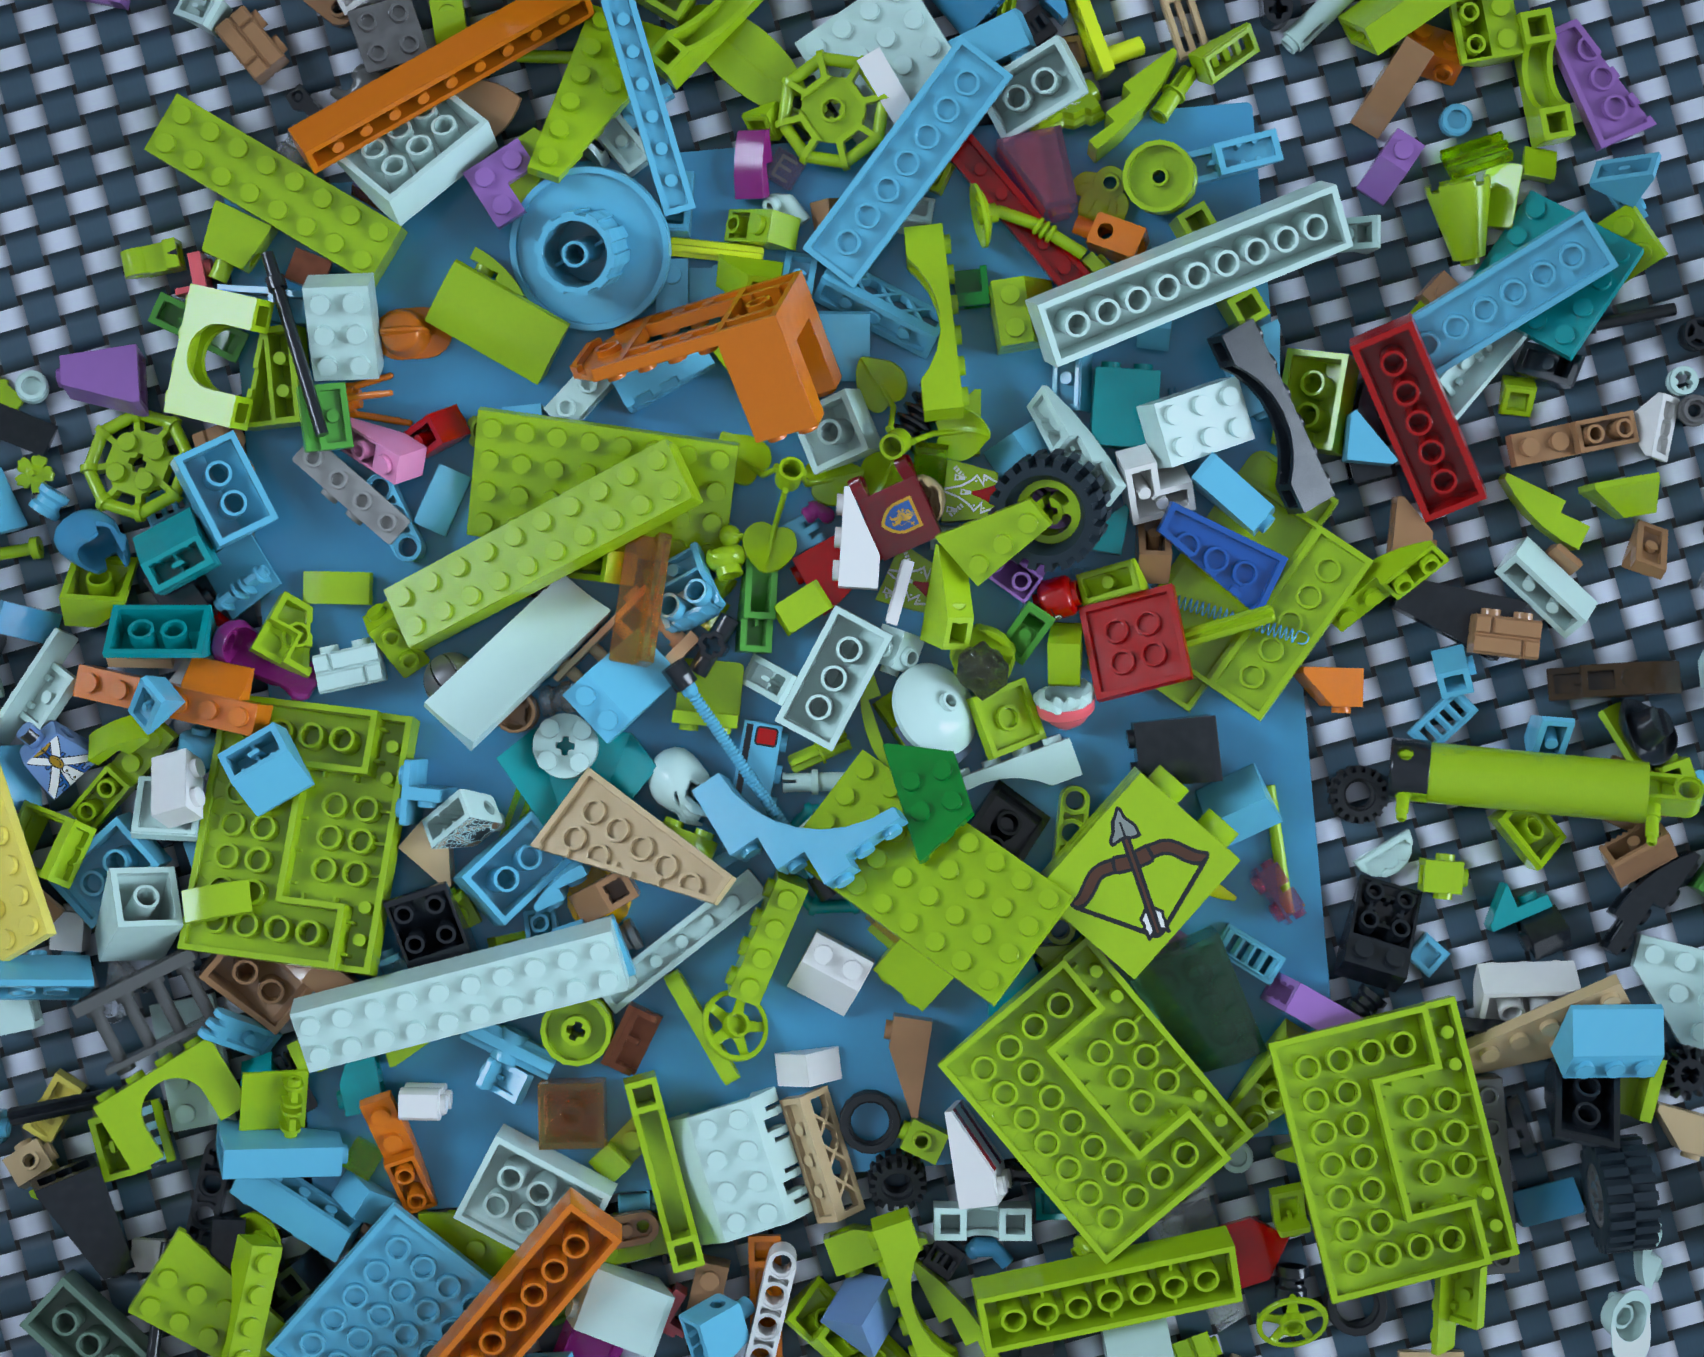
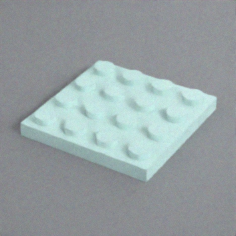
[795,0,952,145]

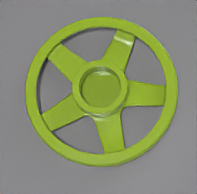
[702,990,768,1062]
[1256,1294,1329,1348]

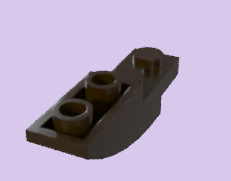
[1546,661,1682,702]

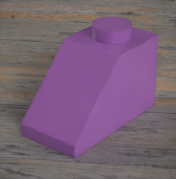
[1356,128,1425,206]

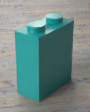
[1089,361,1161,449]

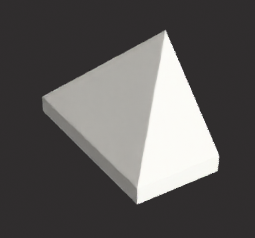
[1634,392,1680,462]

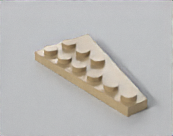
[530,767,737,906]
[1466,974,1631,1074]

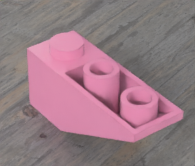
[340,417,427,485]

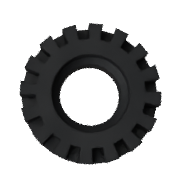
[1327,765,1388,824]
[868,1148,927,1211]

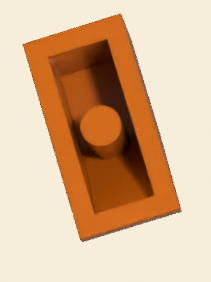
[1294,667,1364,713]

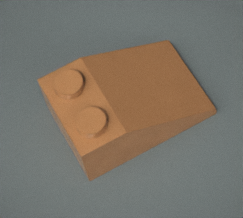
[198,954,313,1035]

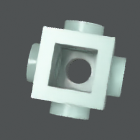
[879,623,924,677]

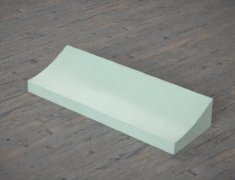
[424,576,611,751]

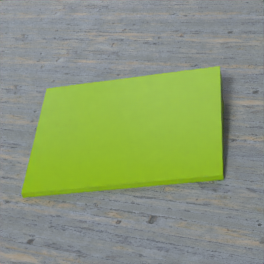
[177,695,420,977]
[937,934,1254,1265]
[1267,995,1520,1304]

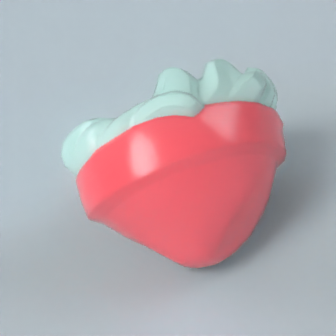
[1033,678,1096,731]

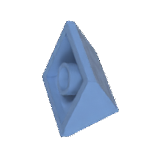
[820,1273,901,1357]

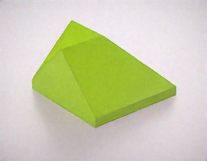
[1578,472,1660,520]

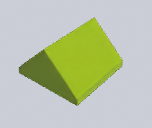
[1487,810,1567,871]

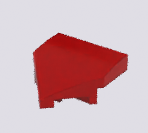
[1219,1215,1290,1289]

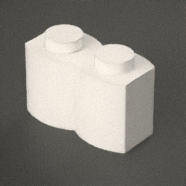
[398,1082,453,1121]

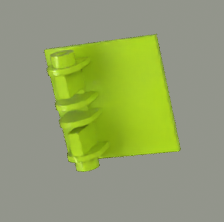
[239,1069,309,1139]

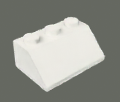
[1473,960,1581,1022]

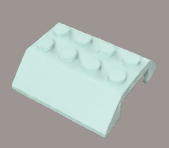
[667,1086,813,1245]

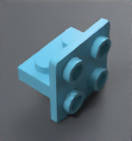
[395,758,458,826]

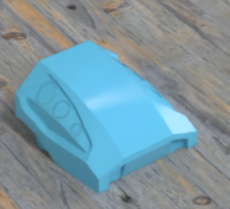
[641,542,726,633]

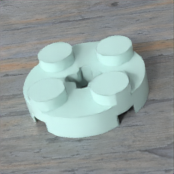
[533,713,599,779]

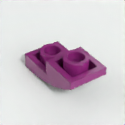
[734,129,773,199]

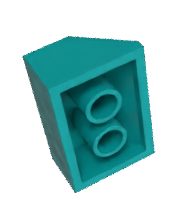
[102,605,217,658]

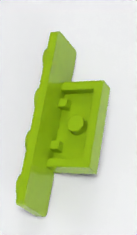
[1430,1265,1488,1356]

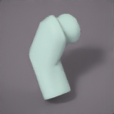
[762,193,811,227]

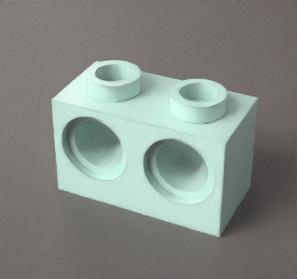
[543,376,614,421]

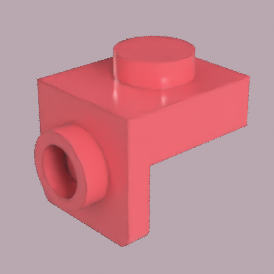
[175,251,213,299]
[663,1281,687,1338]

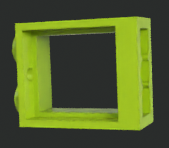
[18,800,97,889]

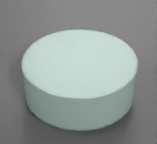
[15,370,49,404]
[1224,1143,1253,1173]

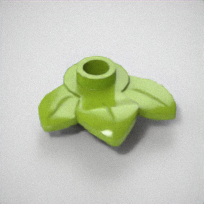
[1069,166,1129,220]

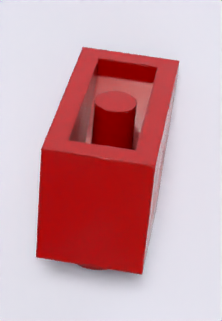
[403,404,471,460]

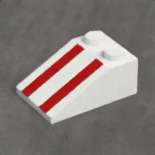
[944,1099,1012,1210]

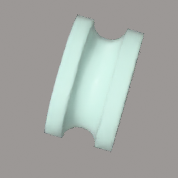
[1665,366,1699,396]

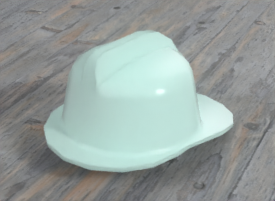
[1600,1290,1651,1357]

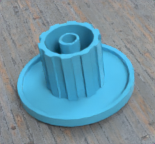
[509,166,672,331]

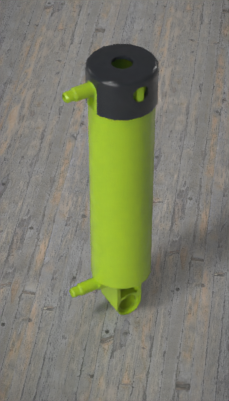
[1386,737,1704,846]

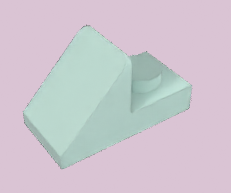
[1339,215,1381,254]

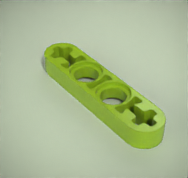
[663,968,741,1086]

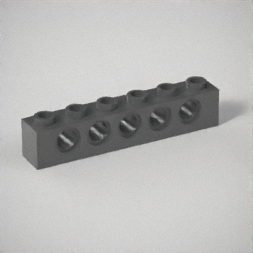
[1475,1073,1520,1275]

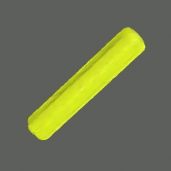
[671,237,764,261]

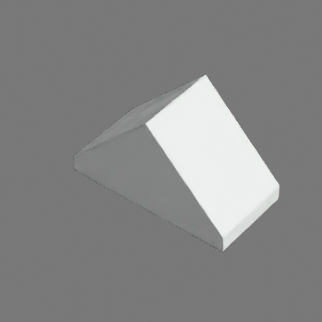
[774,1046,842,1087]

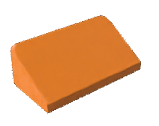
[180,658,255,701]

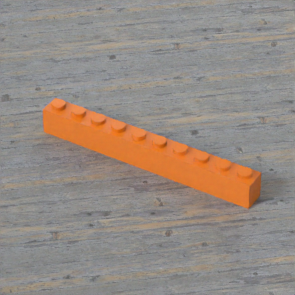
[288,0,595,174]

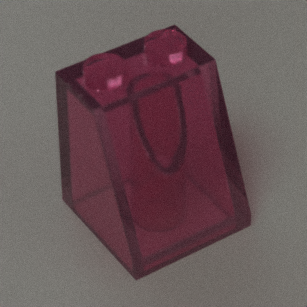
[993,125,1078,223]

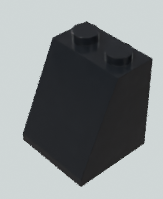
[1126,714,1223,784]

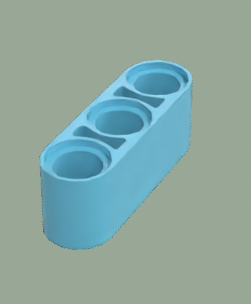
[366,474,427,563]

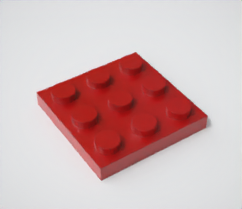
[1078,583,1194,703]

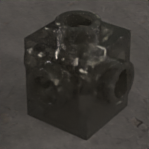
[956,640,1009,701]

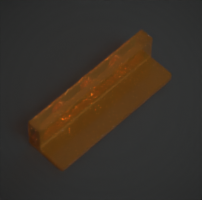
[609,532,672,667]

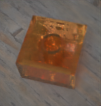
[537,1077,608,1150]

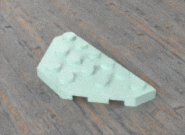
[1630,934,1704,1049]

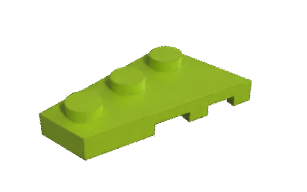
[935,497,1053,586]

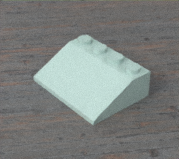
[337,95,498,226]
[453,1124,618,1251]

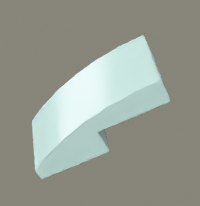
[1633,1222,1663,1289]

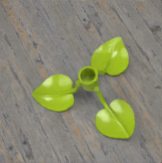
[856,356,991,495]
[719,431,865,573]

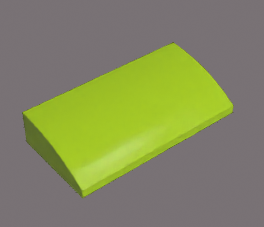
[424,259,570,385]

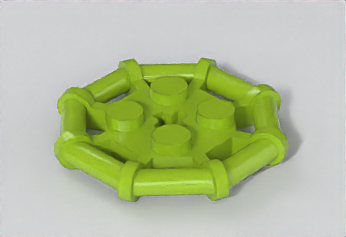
[774,49,889,171]
[80,410,192,523]

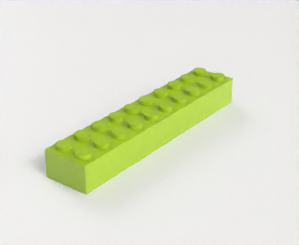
[383,439,704,651]

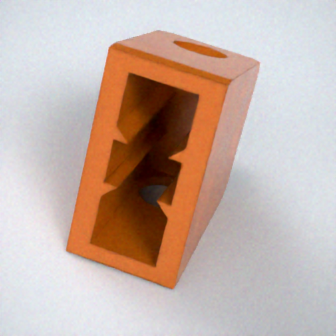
[1072,212,1150,263]

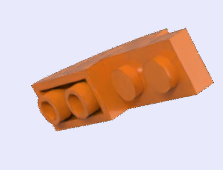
[359,1090,438,1214]

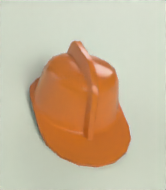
[379,307,452,360]

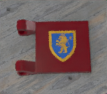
[847,454,942,561]

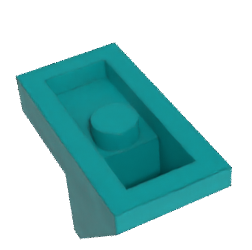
[1483,882,1553,932]

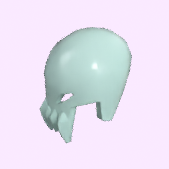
[648,747,710,826]

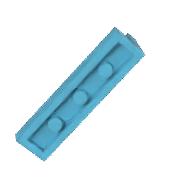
[813,268,940,360]

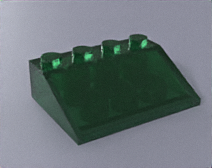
[1126,925,1267,1073]

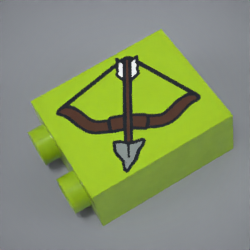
[1040,764,1241,980]

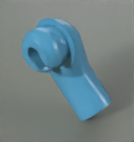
[965,1236,1014,1269]

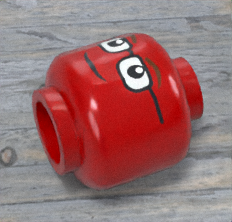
[1032,575,1082,620]

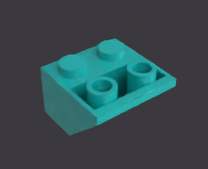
[132,507,222,596]

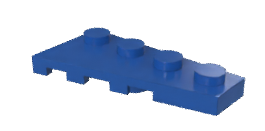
[1156,501,1288,610]

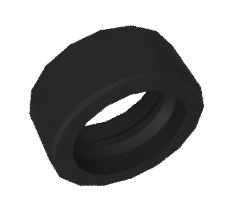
[840,1090,901,1154]
[1323,1286,1388,1337]

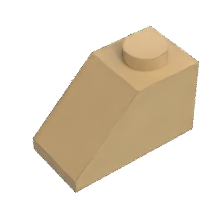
[398,818,455,888]
[1654,1101,1704,1161]

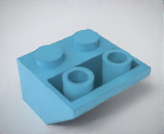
[217,722,315,817]

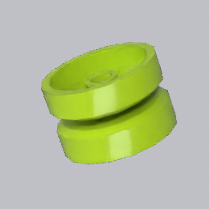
[1122,139,1198,216]
[540,997,616,1067]

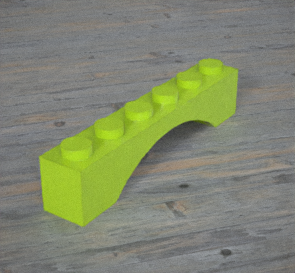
[650,0,764,90]
[903,223,970,422]
[623,1070,706,1274]
[867,1207,960,1357]
[221,1234,283,1357]

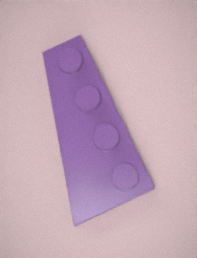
[1553,18,1657,152]

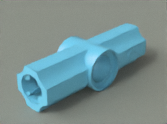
[459,1024,557,1080]

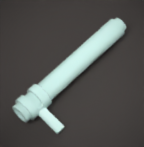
[1281,0,1354,54]

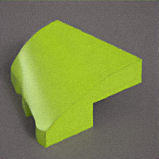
[248,591,313,678]

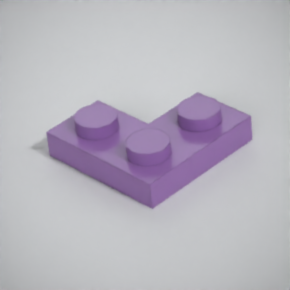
[463,138,531,230]

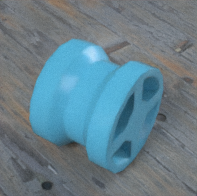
[28,483,70,522]

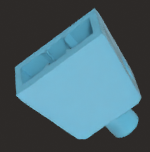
[678,1293,755,1357]

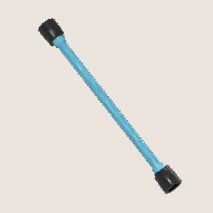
[662,657,836,902]

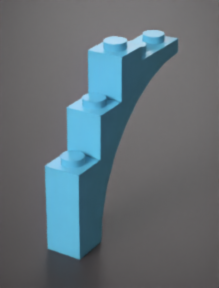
[692,773,909,889]

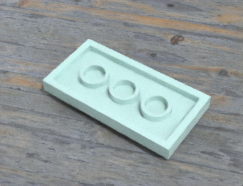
[149,992,239,1132]

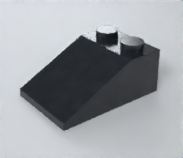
[967,779,1051,861]
[1544,1056,1620,1152]

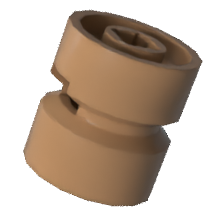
[498,694,540,733]

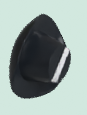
[1618,699,1678,765]

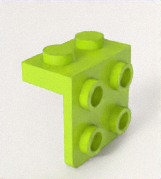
[672,658,744,734]

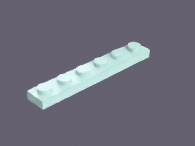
[602,868,765,1014]

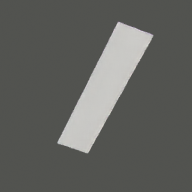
[856,47,911,124]

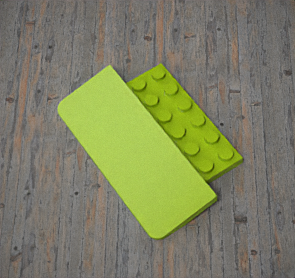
[1156,451,1374,722]

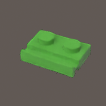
[296,382,354,453]

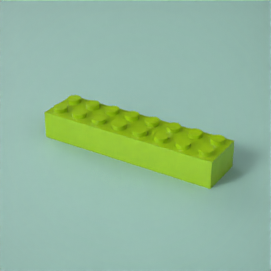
[144,93,408,288]
[971,1225,1243,1355]

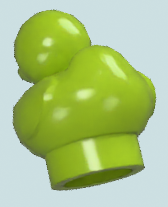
[705,525,746,581]

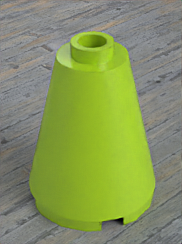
[1424,174,1491,266]

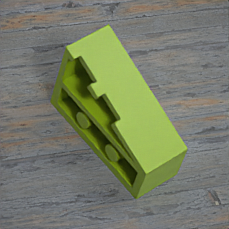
[246,325,310,431]

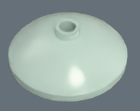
[892,663,976,754]

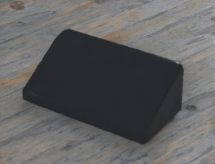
[0,403,59,456]

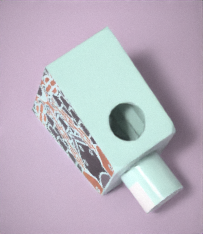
[422,789,505,849]

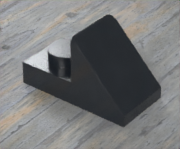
[1513,341,1585,390]

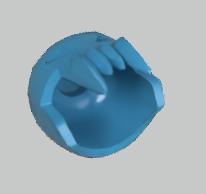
[53,509,131,575]

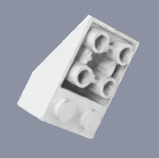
[832,486,880,591]

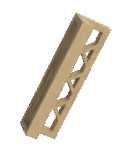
[779,1085,866,1224]

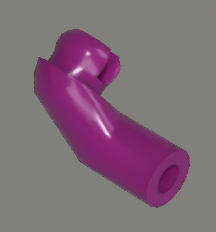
[801,500,835,524]

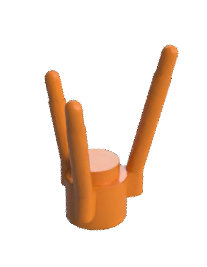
[345,373,413,426]

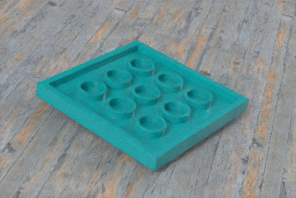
[1473,190,1644,361]

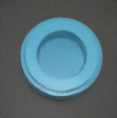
[1438,103,1473,138]

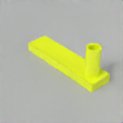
[1066,0,1145,81]

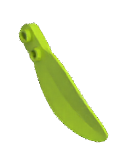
[684,4,837,138]

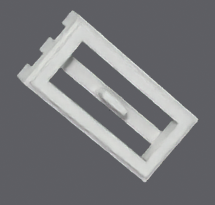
[885,559,915,626]

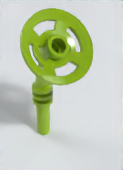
[969,183,1088,260]

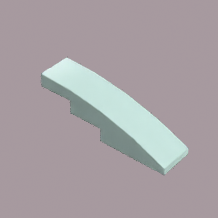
[1026,385,1126,507]

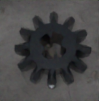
[1661,1045,1704,1101]

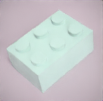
[302,273,384,381]
[1136,376,1255,469]

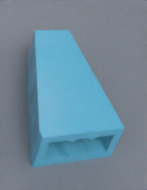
[216,1119,348,1179]

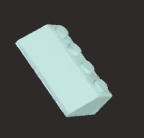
[775,605,893,751]

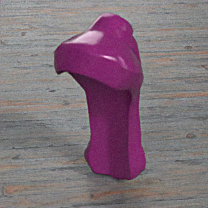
[211,620,317,701]

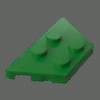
[883,743,974,864]

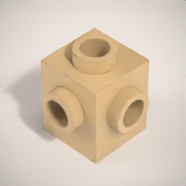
[2,1138,60,1189]

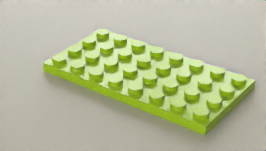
[467,406,739,562]
[803,749,1074,1006]

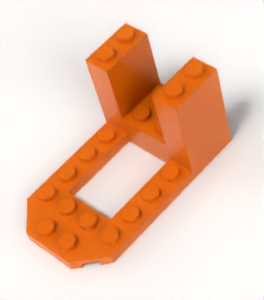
[570,270,842,443]

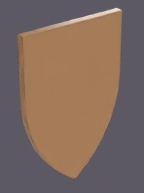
[455,80,522,138]

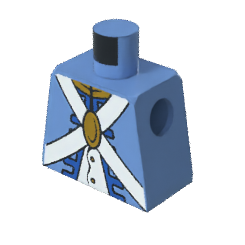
[16,720,94,800]

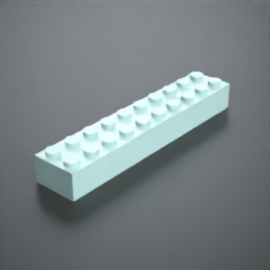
[1025,181,1353,368]
[289,916,629,1073]

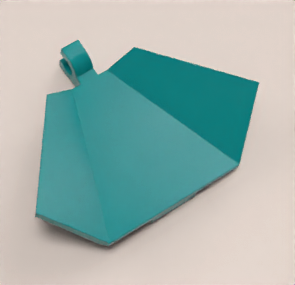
[496,727,656,826]

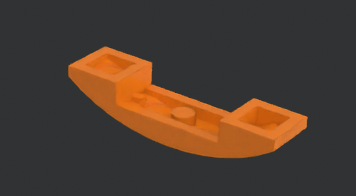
[748,1234,783,1357]

